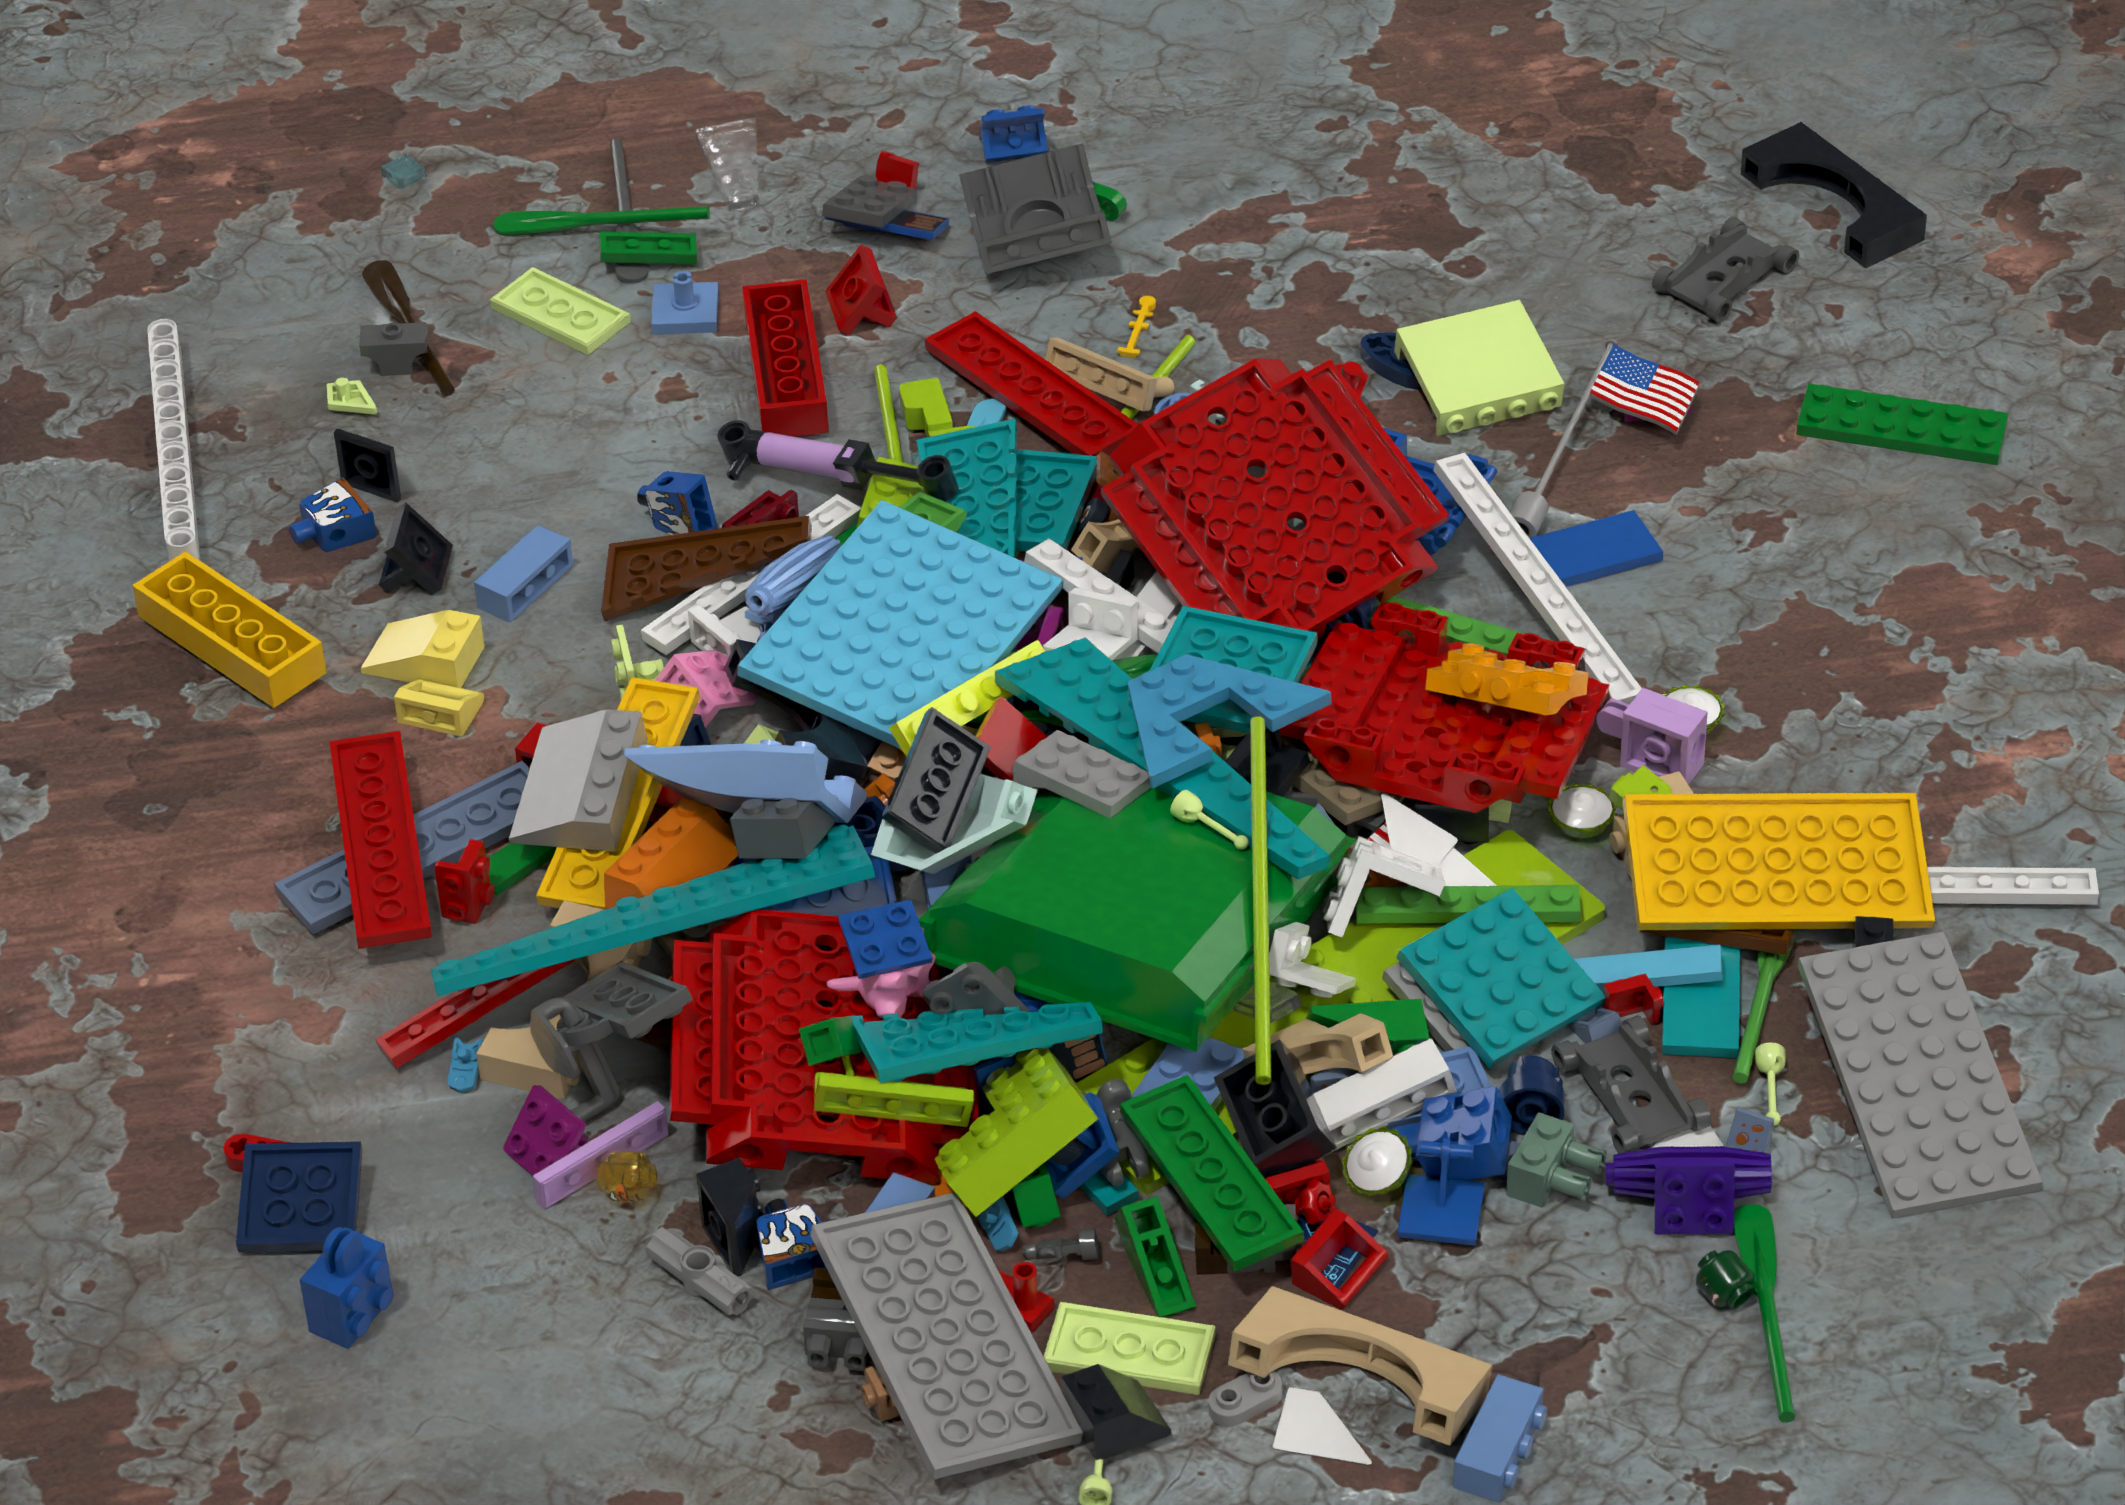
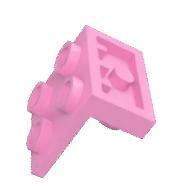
[654,650,758,728]

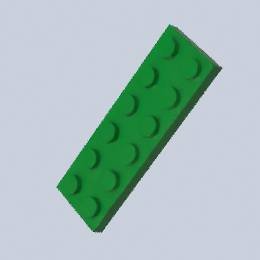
[1796,383,2008,465]
[1120,1074,1304,1272]

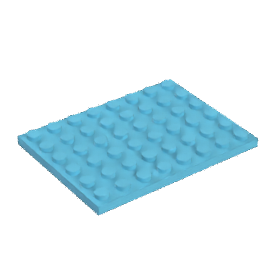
[737,500,1063,750]

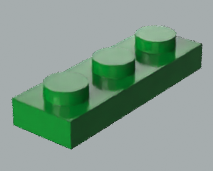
[599,232,697,265]

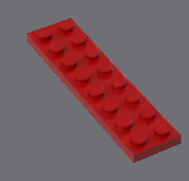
[924,311,1139,456]
[329,731,432,949]

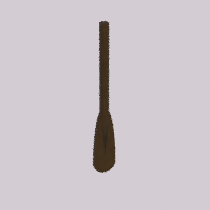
[362,260,455,396]

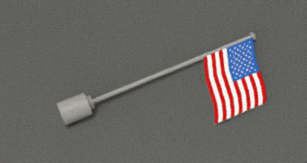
[1510,339,1700,538]

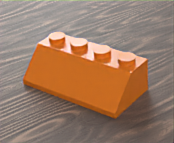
[604,797,741,909]

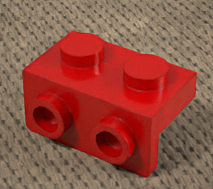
[434,839,494,924]

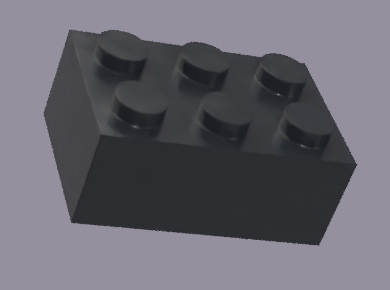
[1214,1039,1337,1178]

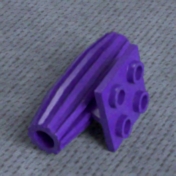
[1605,1146,1772,1234]

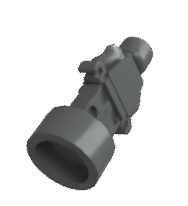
[1022,1228,1100,1261]

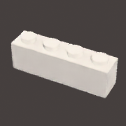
[1313,1038,1457,1153]

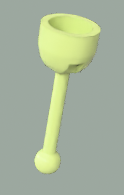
[1170,790,1249,850]
[1755,1042,1786,1126]
[1079,1459,1112,1505]

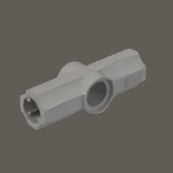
[646,1227,753,1316]

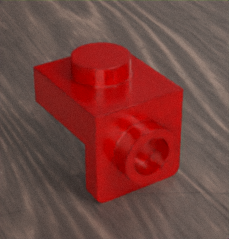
[1602,973,1664,1025]

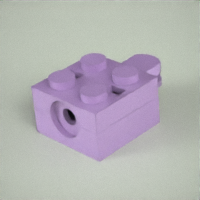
[1596,688,1708,785]

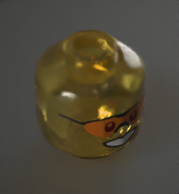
[597,1151,657,1201]

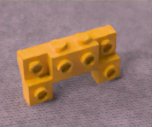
[1425,643,1589,716]

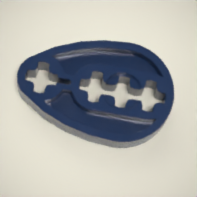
[1360,332,1422,389]

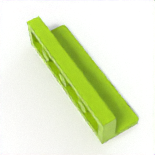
[814,1072,974,1127]

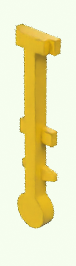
[1117,296,1156,358]

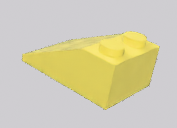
[361,610,485,688]

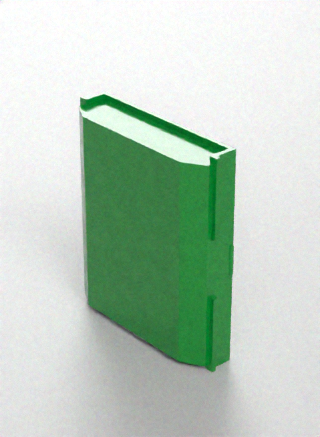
[918,787,1357,1052]

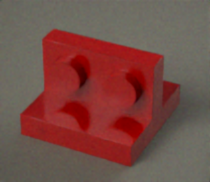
[825,244,897,335]

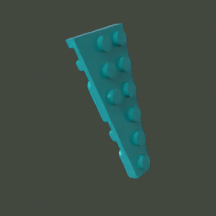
[851,1002,1103,1083]

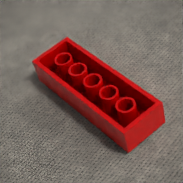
[742,279,829,437]

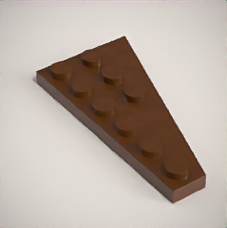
[601,516,812,622]

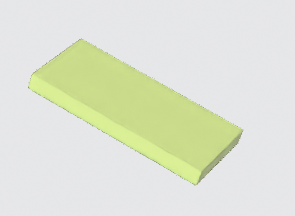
[490,267,631,355]
[1044,1302,1216,1395]

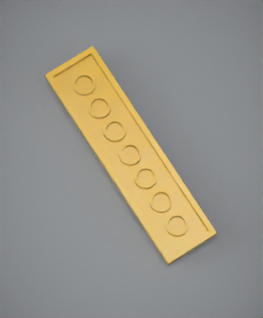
[536,677,700,910]

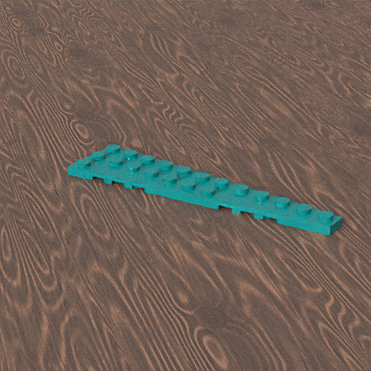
[916,419,1017,730]
[995,637,1330,879]
[430,825,875,996]

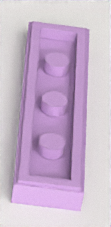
[533,1101,669,1209]

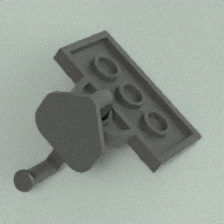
[530,961,693,1122]

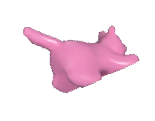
[827,953,936,1019]

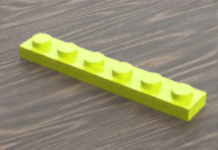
[888,640,1045,757]

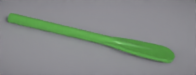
[1733,929,1799,1084]

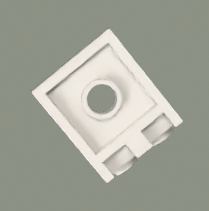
[1322,836,1445,937]

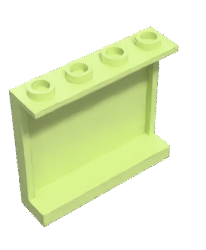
[1394,300,1565,436]

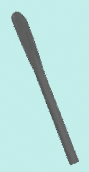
[610,139,648,283]

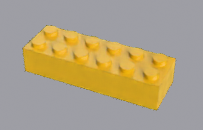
[132,551,327,708]

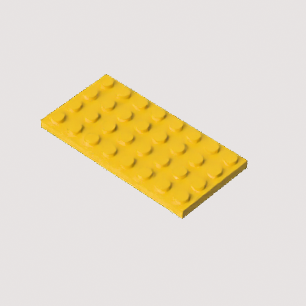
[1623,793,1935,930]

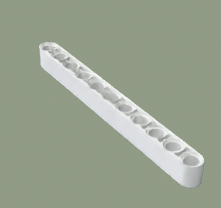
[147,319,200,561]

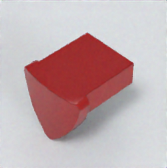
[875,151,919,189]

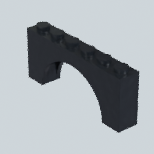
[1741,122,1927,269]
[724,639,867,784]

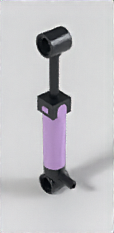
[717,420,959,502]

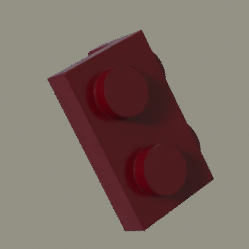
[722,489,799,528]

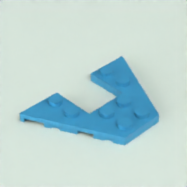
[1128,654,1331,789]

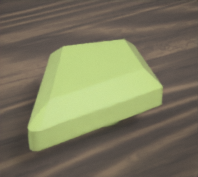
[327,378,377,415]

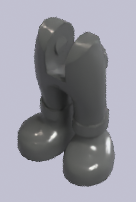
[1081,1079,1149,1187]

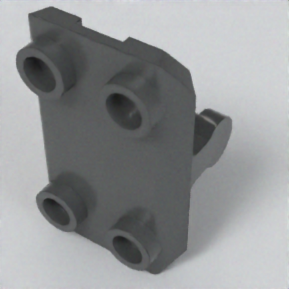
[922,962,1031,1061]

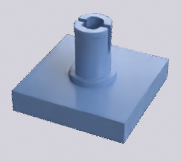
[651,271,719,335]

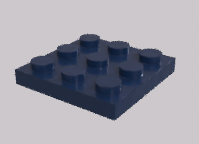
[236,1141,363,1252]

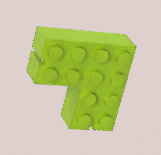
[934,1048,1099,1217]

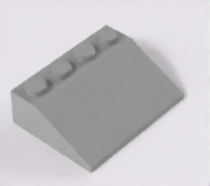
[509,709,648,851]

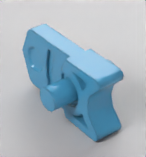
[447,1037,483,1093]
[977,1197,1018,1252]

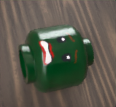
[1696,1250,1755,1310]

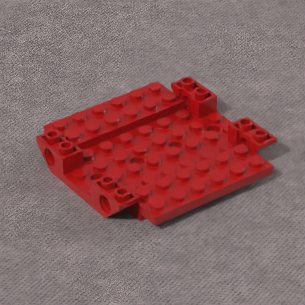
[1101,358,1449,640]
[1279,602,1610,813]
[670,909,978,1183]

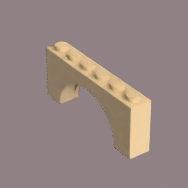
[476,900,652,1099]
[1228,1286,1492,1446]

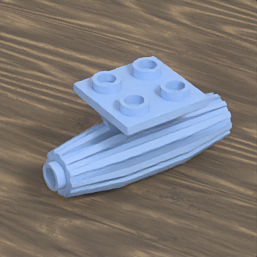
[745,535,842,625]

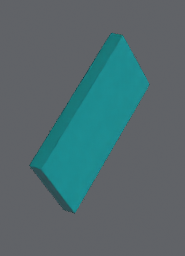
[1662,937,1740,1058]

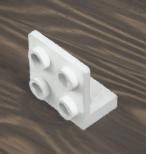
[1043,588,1138,660]
[688,604,760,658]
[1269,922,1356,998]

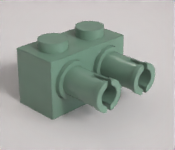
[1507,1112,1607,1208]

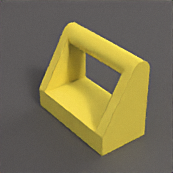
[394,679,484,737]

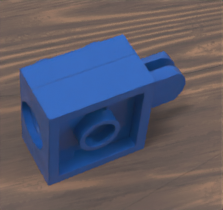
[1389,1086,1512,1181]
[299,1227,393,1349]

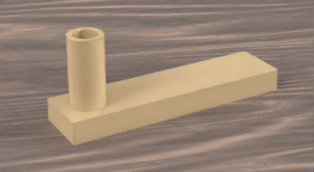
[1045,337,1174,411]

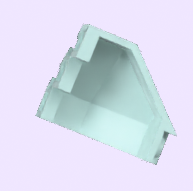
[871,774,1037,874]

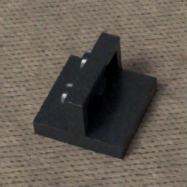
[379,503,453,595]
[1225,727,1310,797]

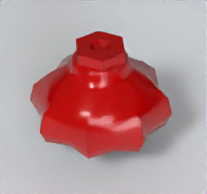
[1294,1179,1336,1227]

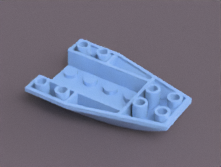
[624,740,867,823]

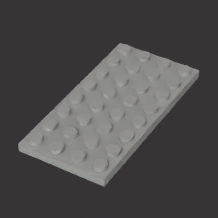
[1798,931,2043,1219]
[810,1192,1083,1480]

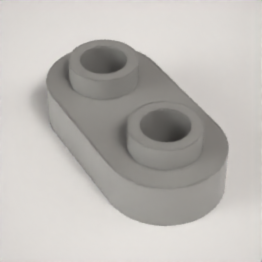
[1208,1371,1282,1427]

